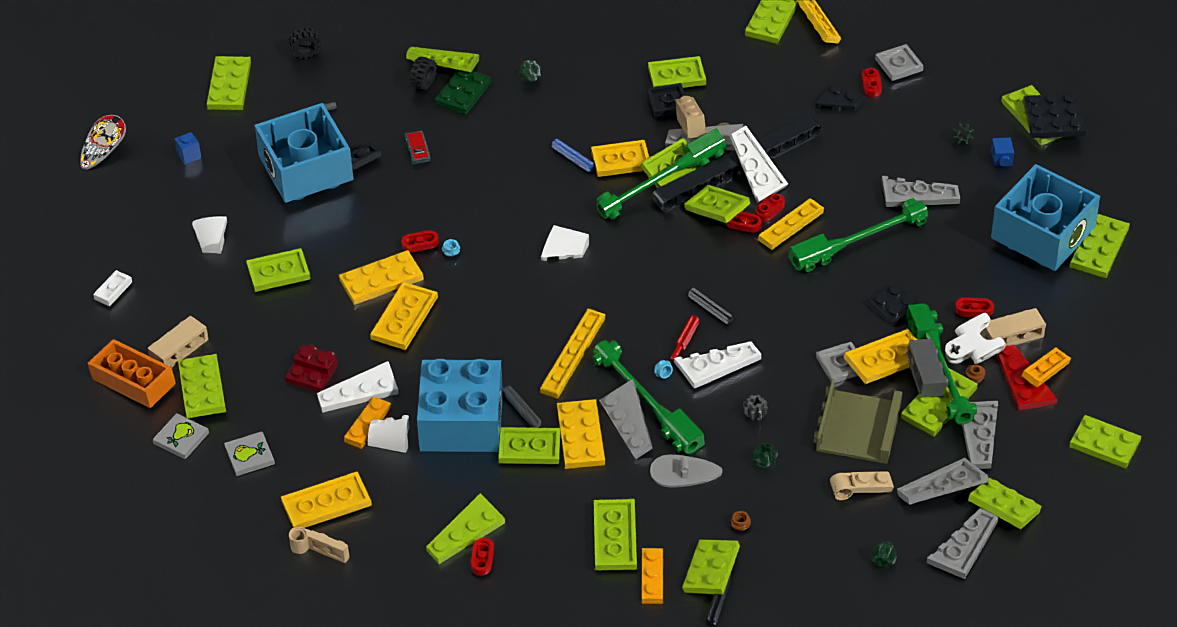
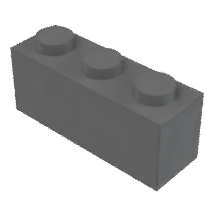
[906,339,948,397]

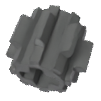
[743,395,768,421]

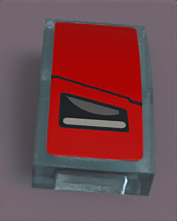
[405,130,431,164]

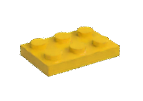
[591,140,649,177]

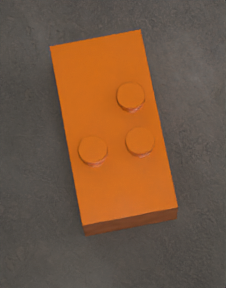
[87,339,176,408]

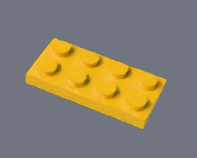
[339,250,424,305]
[370,282,438,350]
[844,329,917,384]
[557,399,605,469]
[281,472,372,528]

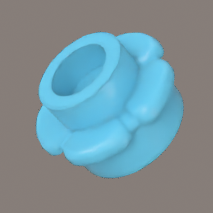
[442,239,460,256]
[654,360,673,379]

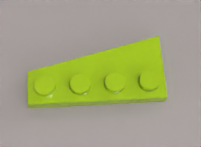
[406,47,479,72]
[426,493,505,564]

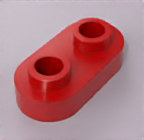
[861,68,882,97]
[755,194,785,222]
[725,212,762,233]
[401,230,439,252]
[955,298,994,317]
[471,537,494,576]

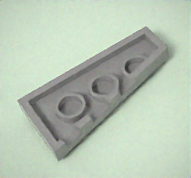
[599,379,653,459]

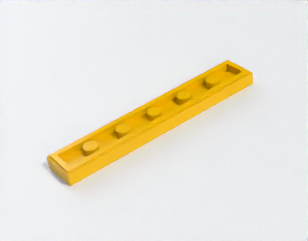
[540,309,605,399]

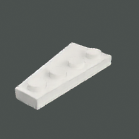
[730,126,788,204]
[674,342,761,389]
[317,361,398,412]

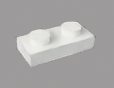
[93,270,132,306]

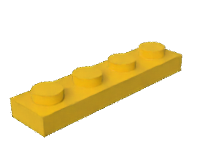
[796,0,841,44]
[758,198,824,250]

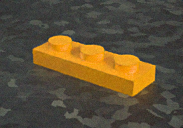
[1022,347,1071,387]
[344,397,391,449]
[642,548,663,604]

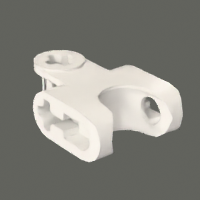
[945,313,1006,364]

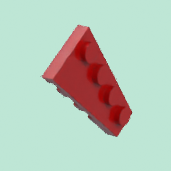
[996,344,1057,410]

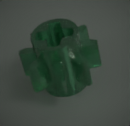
[519,60,541,82]
[952,122,975,144]
[752,442,778,468]
[871,541,898,567]

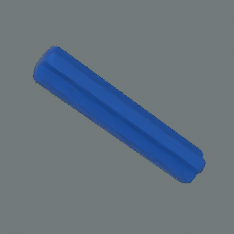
[552,139,595,172]

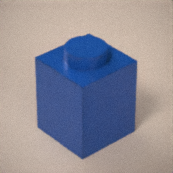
[175,132,201,165]
[991,137,1014,167]

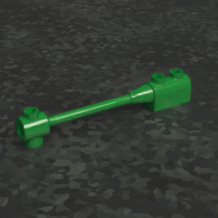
[596,128,726,220]
[788,198,928,272]
[906,304,977,424]
[592,340,705,454]

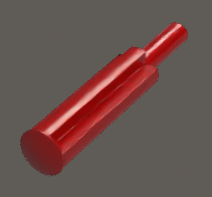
[670,315,700,361]

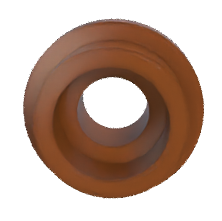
[966,365,985,383]
[730,511,751,531]

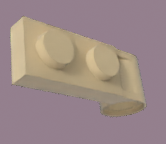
[830,472,894,500]
[289,527,349,563]

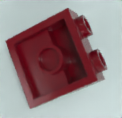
[285,345,338,393]

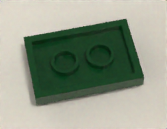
[435,70,492,115]

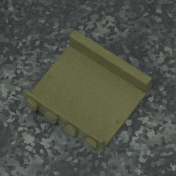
[814,379,903,464]

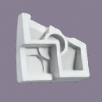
[192,216,227,254]
[541,225,589,261]
[368,415,410,453]

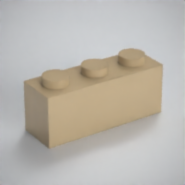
[675,96,706,139]
[981,308,1046,346]
[148,316,208,367]

